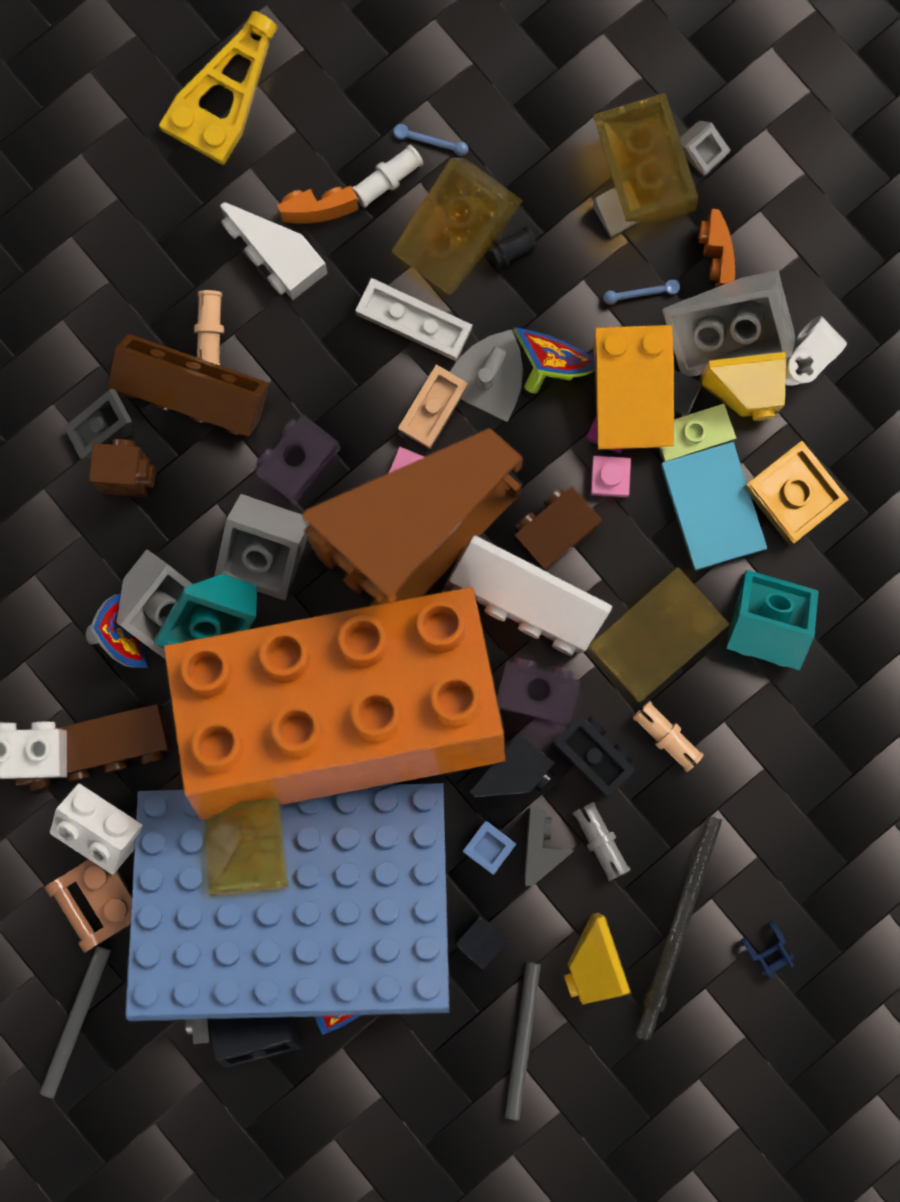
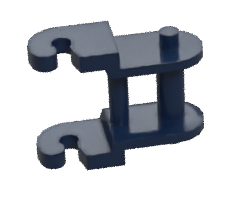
[740,920,794,980]

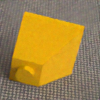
[699,352,786,421]
[564,913,630,1004]

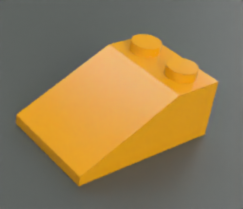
[593,325,674,450]

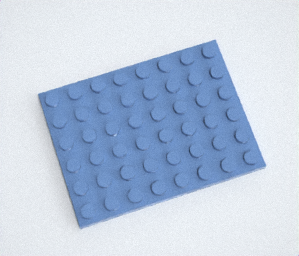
[126,783,449,1021]

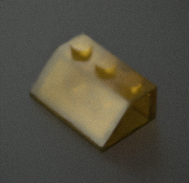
[593,93,698,222]

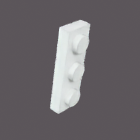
[355,278,472,361]

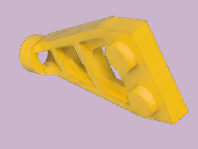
[159,11,278,166]

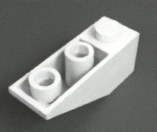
[220,202,327,300]

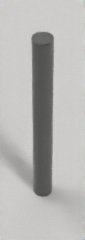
[39,946,111,1098]
[505,962,541,1120]

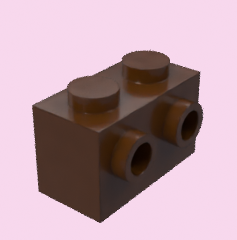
[89,439,155,497]
[514,486,602,572]

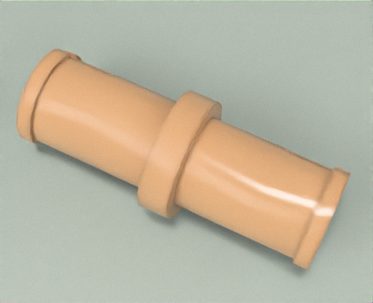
[194,290,224,365]
[633,701,704,772]

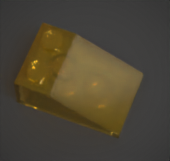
[392,157,523,295]
[589,567,729,702]

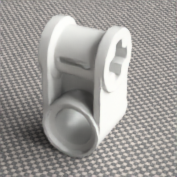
[785,316,847,386]

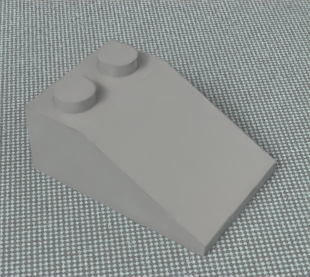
[663,270,796,377]

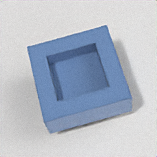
[463,821,516,875]

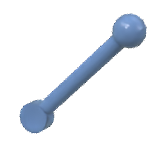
[394,124,468,156]
[603,280,680,305]

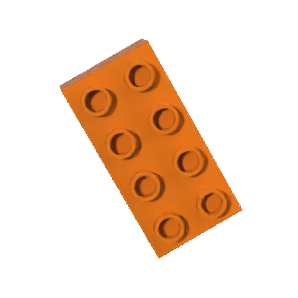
[164,587,506,820]

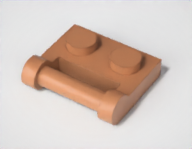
[44,859,132,953]

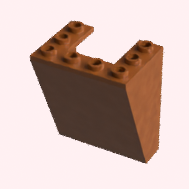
[301,428,522,606]

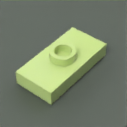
[659,404,736,462]

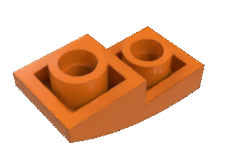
[277,185,359,224]
[699,209,735,288]

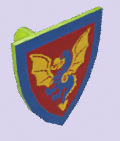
[513,327,595,394]

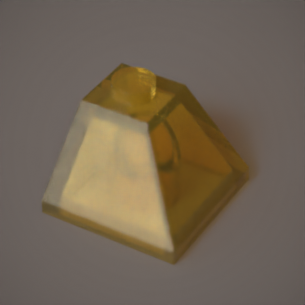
[205,797,289,896]

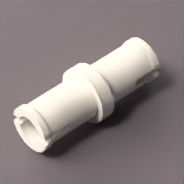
[352,145,423,208]

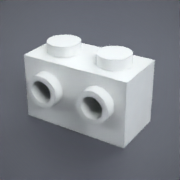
[0,722,67,779]
[50,784,143,875]

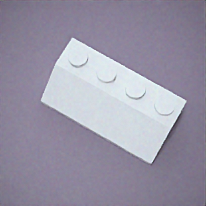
[445,535,613,656]

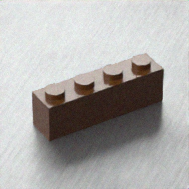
[108,334,269,436]
[15,704,172,791]

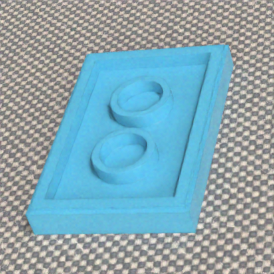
[661,442,767,571]

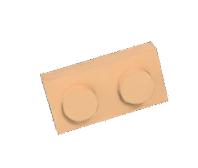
[398,365,468,449]

